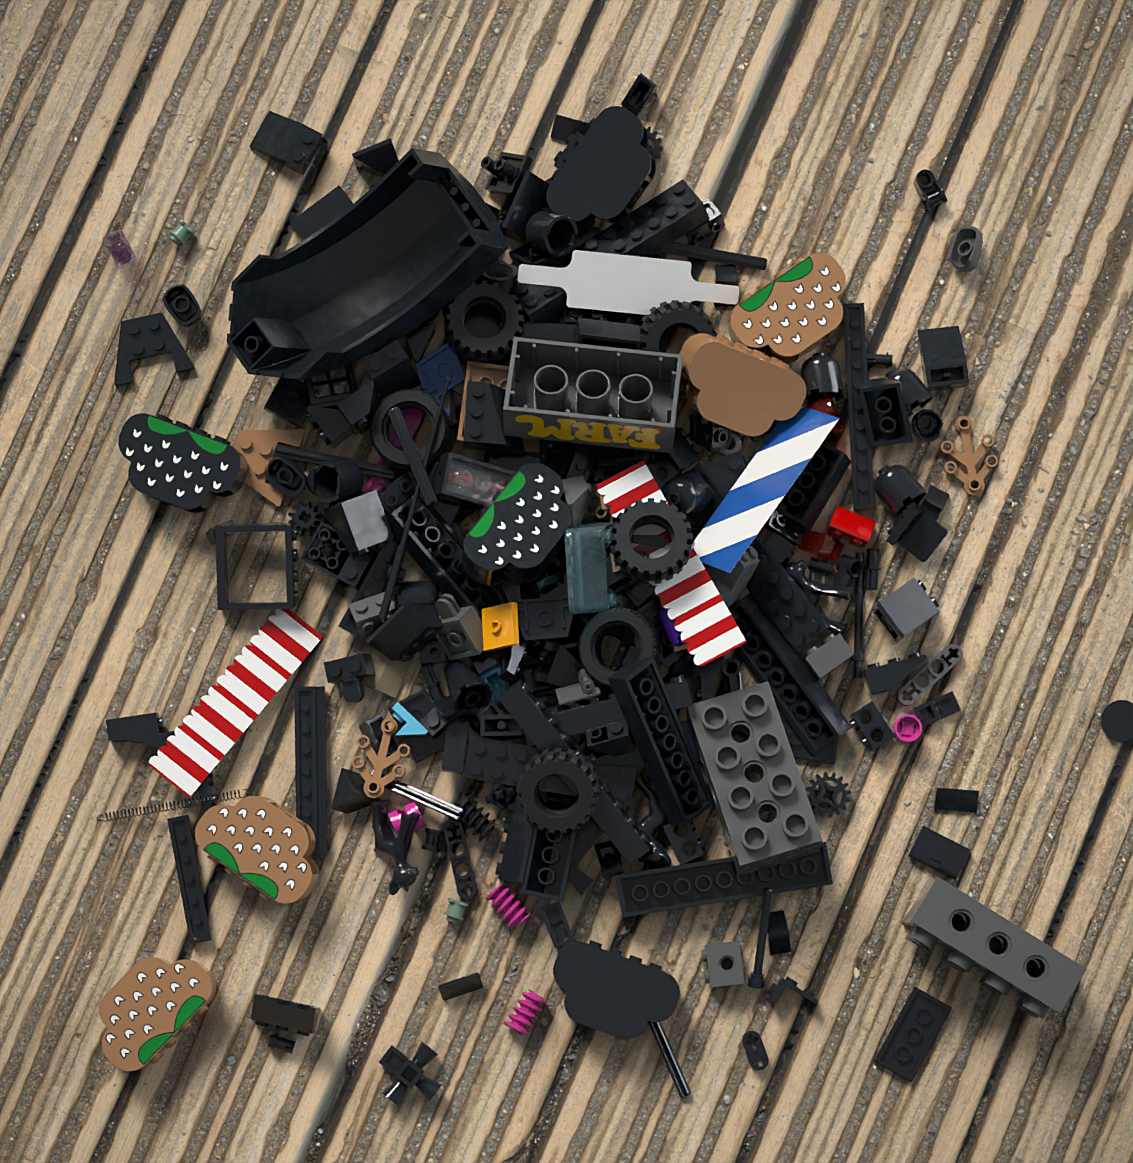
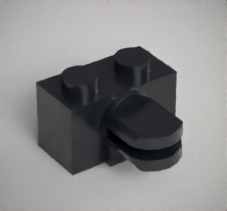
[324,653,375,703]

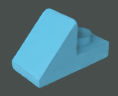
[392,702,429,737]

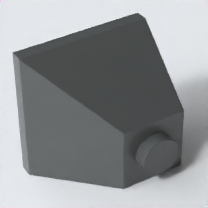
[560,476,592,538]

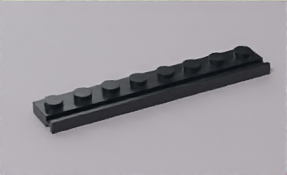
[294,686,328,856]

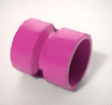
[892,715,922,744]
[388,801,426,835]

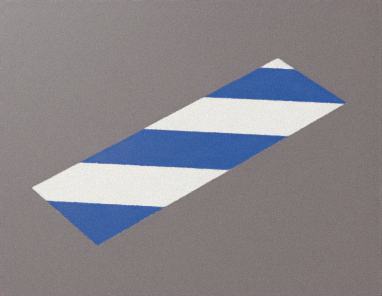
[692,406,839,573]

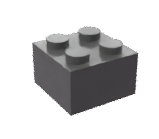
[803,633,854,681]

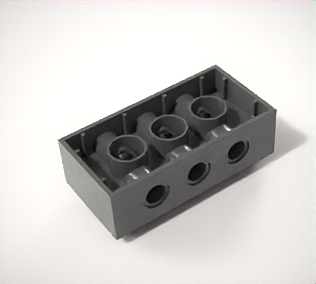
[686,681,822,876]
[902,877,1086,1019]

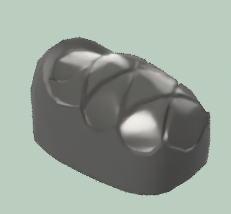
[948,226,983,272]

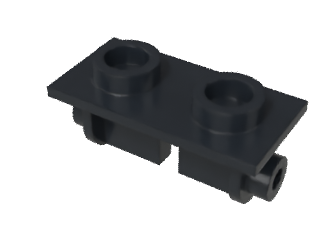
[764,510,805,547]

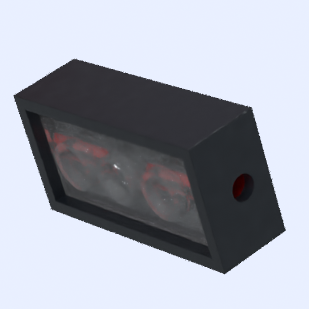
[433,452,516,510]

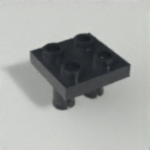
[481,152,533,196]

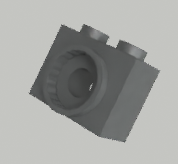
[701,941,745,988]

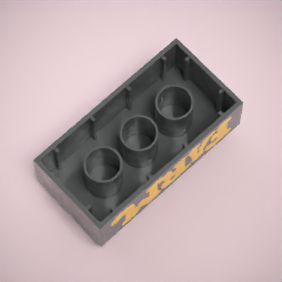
[503,337,683,453]

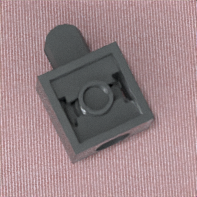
[435,594,483,660]

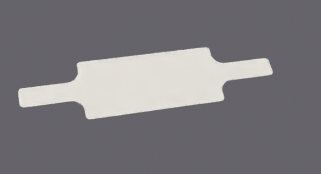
[517,250,739,315]

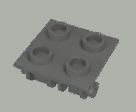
[555,669,601,706]

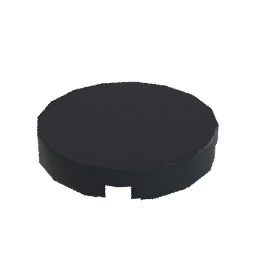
[1100,700,1133,742]

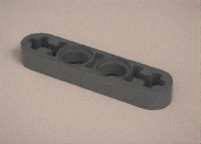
[897,644,963,706]

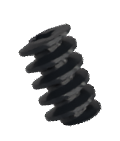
[456,794,496,842]

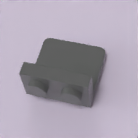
[348,592,396,648]

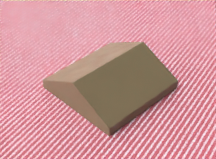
[362,646,412,698]

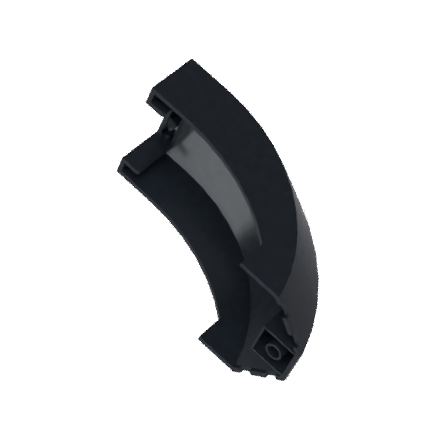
[227,148,509,380]

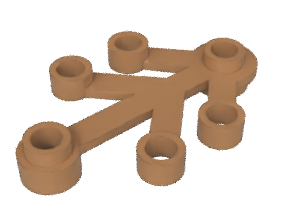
[940,416,998,496]
[352,718,411,799]

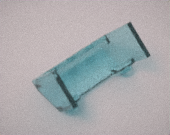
[565,522,621,614]

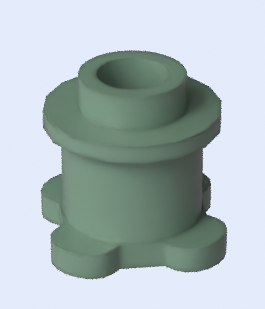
[169,219,196,246]
[444,898,469,923]

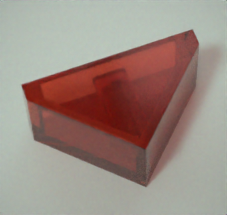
[798,530,844,563]

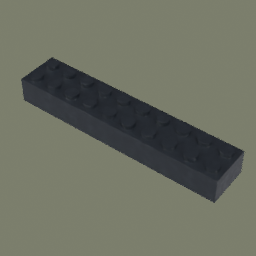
[510,179,710,323]
[615,842,833,918]

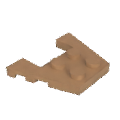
[234,429,305,508]

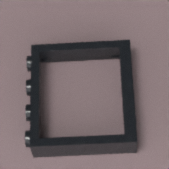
[215,523,299,610]

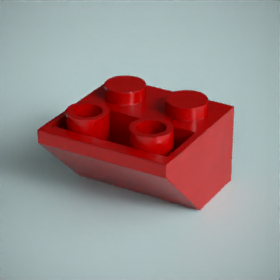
[826,506,876,548]

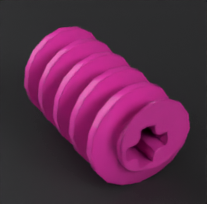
[486,881,532,928]
[504,989,548,1035]

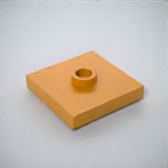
[482,602,519,651]

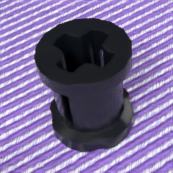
[421,828,444,852]

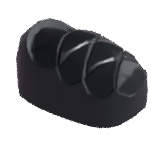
[162,284,202,327]
[266,455,307,497]

